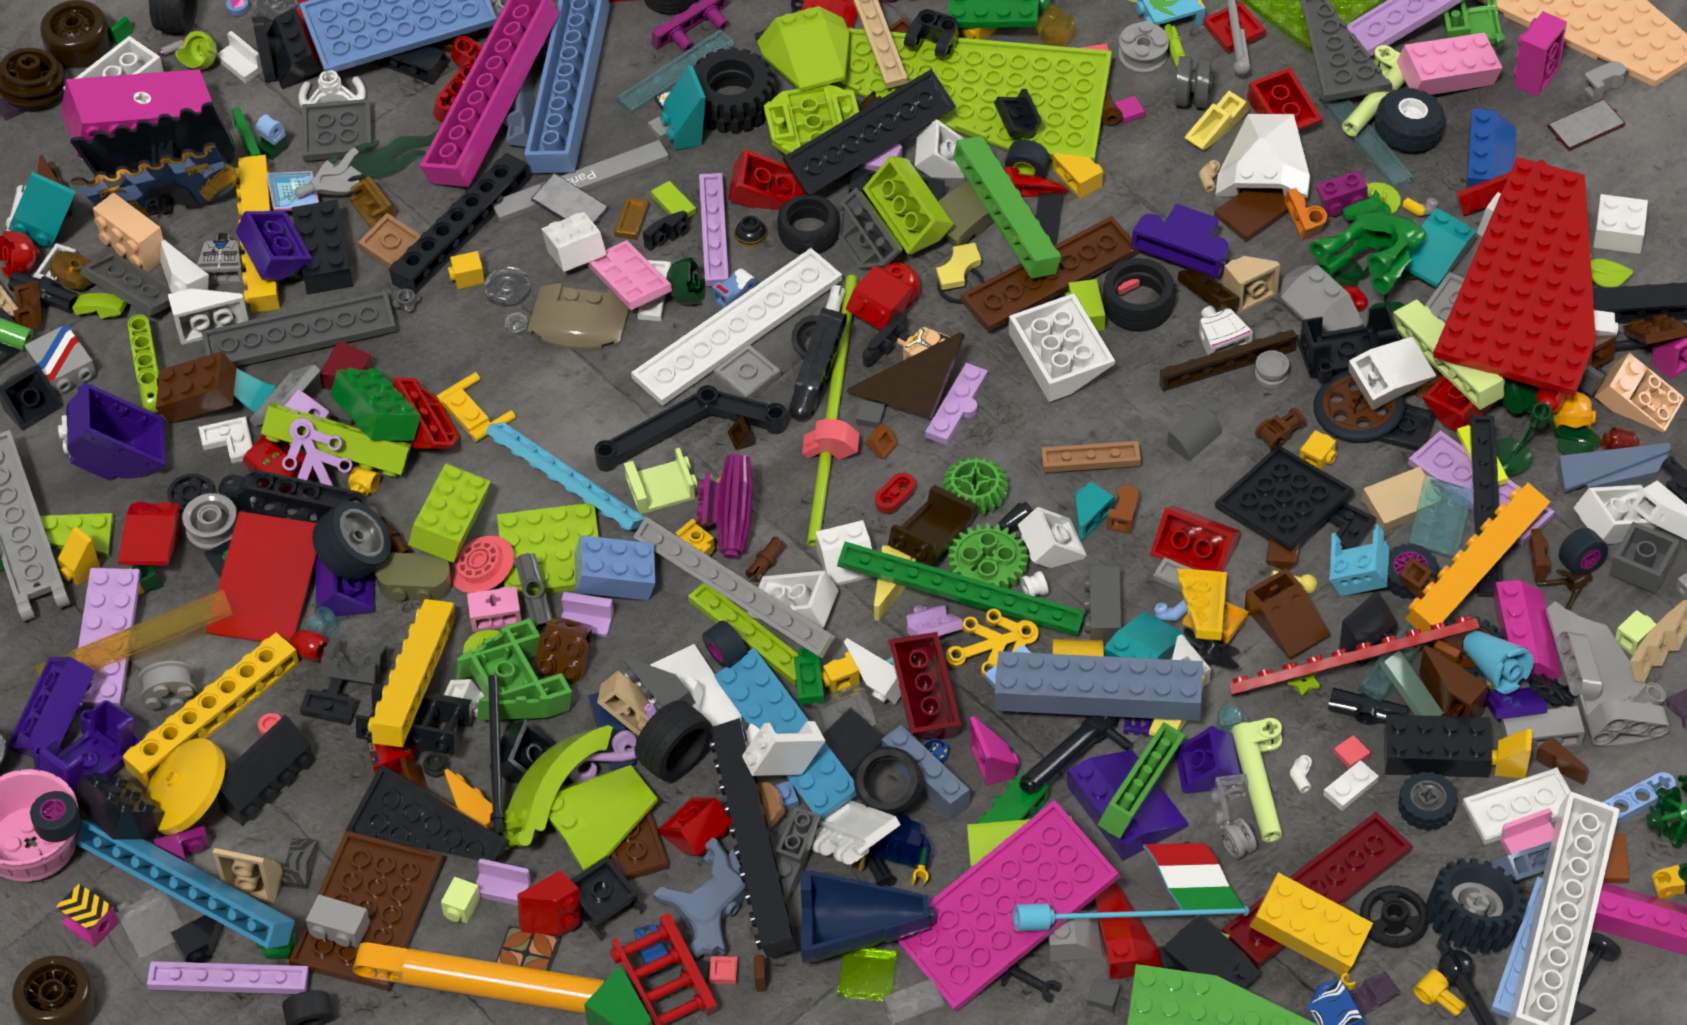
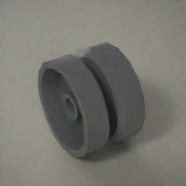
[1175,56,1212,108]

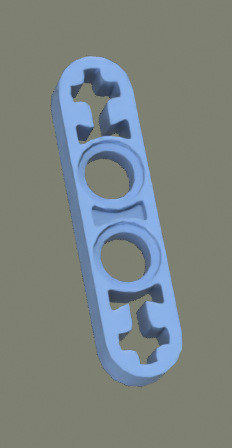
[1602,772,1676,825]

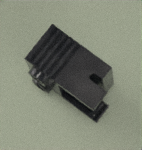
[571,855,644,941]

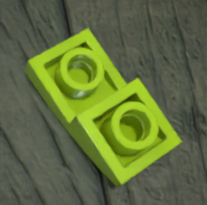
[72,293,127,318]

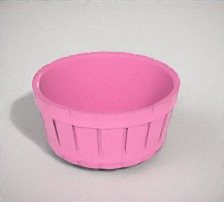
[0,769,78,882]

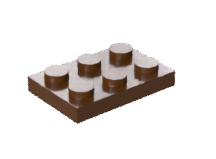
[1623,313,1687,345]

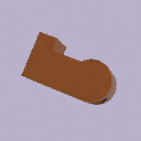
[1107,485,1139,534]

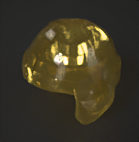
[1036,4,1076,46]

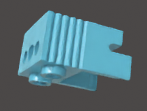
[1329,524,1389,596]

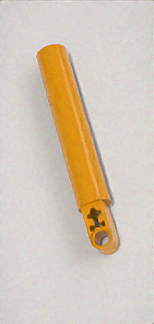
[353,942,605,1014]

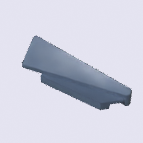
[502,68,535,147]
[1556,443,1671,492]

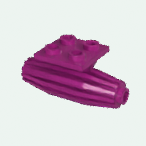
[696,454,753,559]

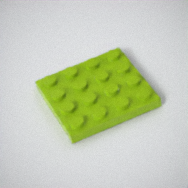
[497,503,599,598]

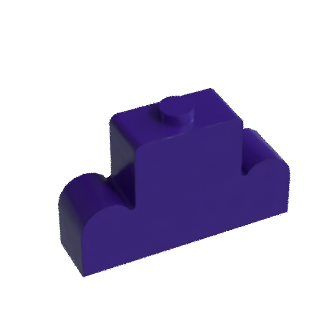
[1131,204,1229,278]

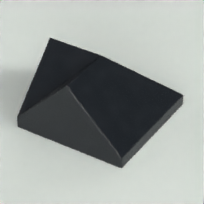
[0,364,62,430]

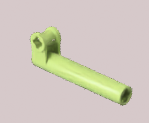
[1342,45,1406,136]
[1231,718,1282,843]

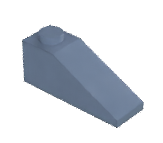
[1491,842,1551,883]

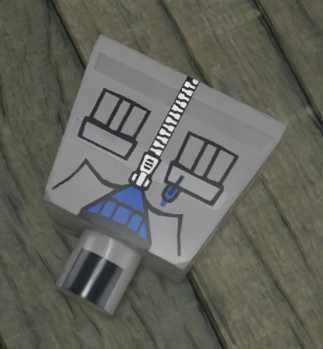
[197,233,243,284]

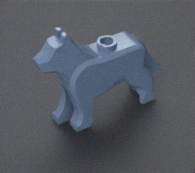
[653,837,748,959]

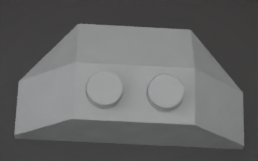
[1281,265,1363,332]

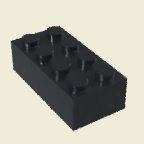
[292,199,353,295]
[1384,715,1492,778]

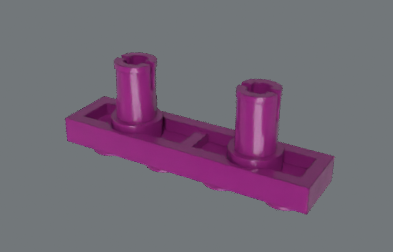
[651,0,729,53]

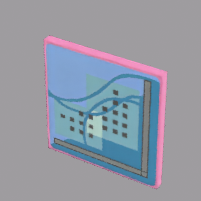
[266,171,319,211]

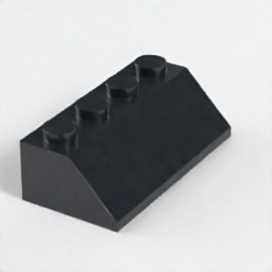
[216,715,314,826]

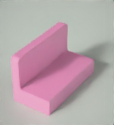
[1500,808,1554,855]

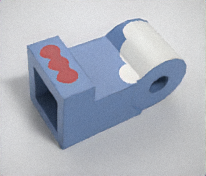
[712,268,757,308]

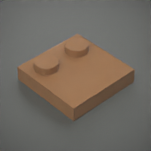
[358,213,421,268]

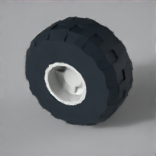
[1374,88,1445,153]

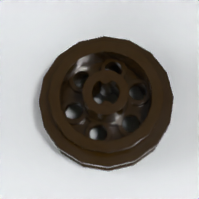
[0,48,65,110]

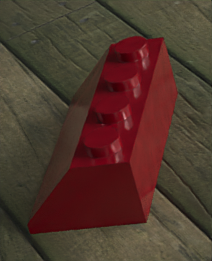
[888,632,961,740]

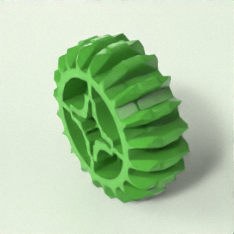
[942,455,1008,516]

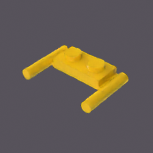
[436,372,516,442]

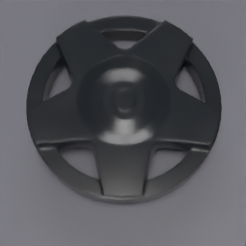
[167,474,214,513]

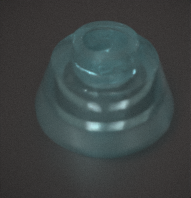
[304,604,336,635]
[1216,704,1250,735]

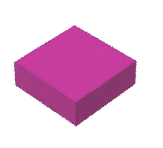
[1115,96,1145,123]

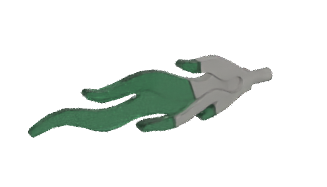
[294,129,439,199]

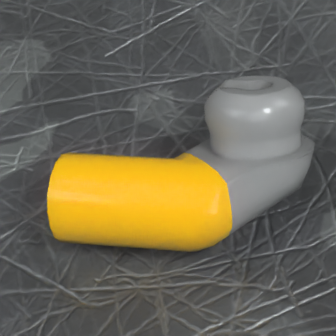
[1402,198,1439,216]

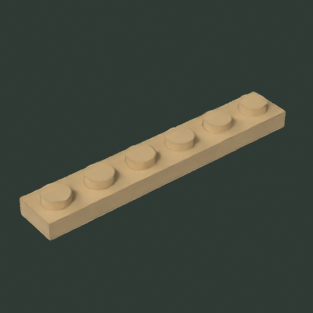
[853,0,908,89]

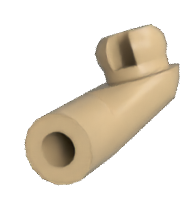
[1199,160,1221,193]

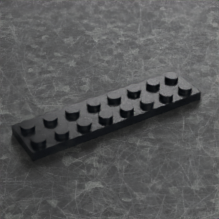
[782,69,956,196]

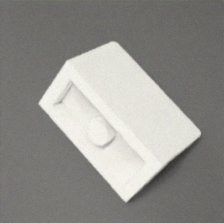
[216,31,263,83]

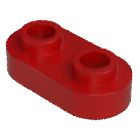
[875,473,915,513]

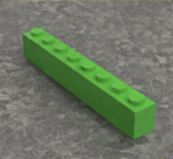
[953,136,1061,279]

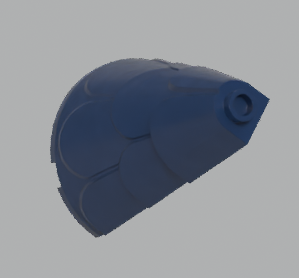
[801,870,934,963]

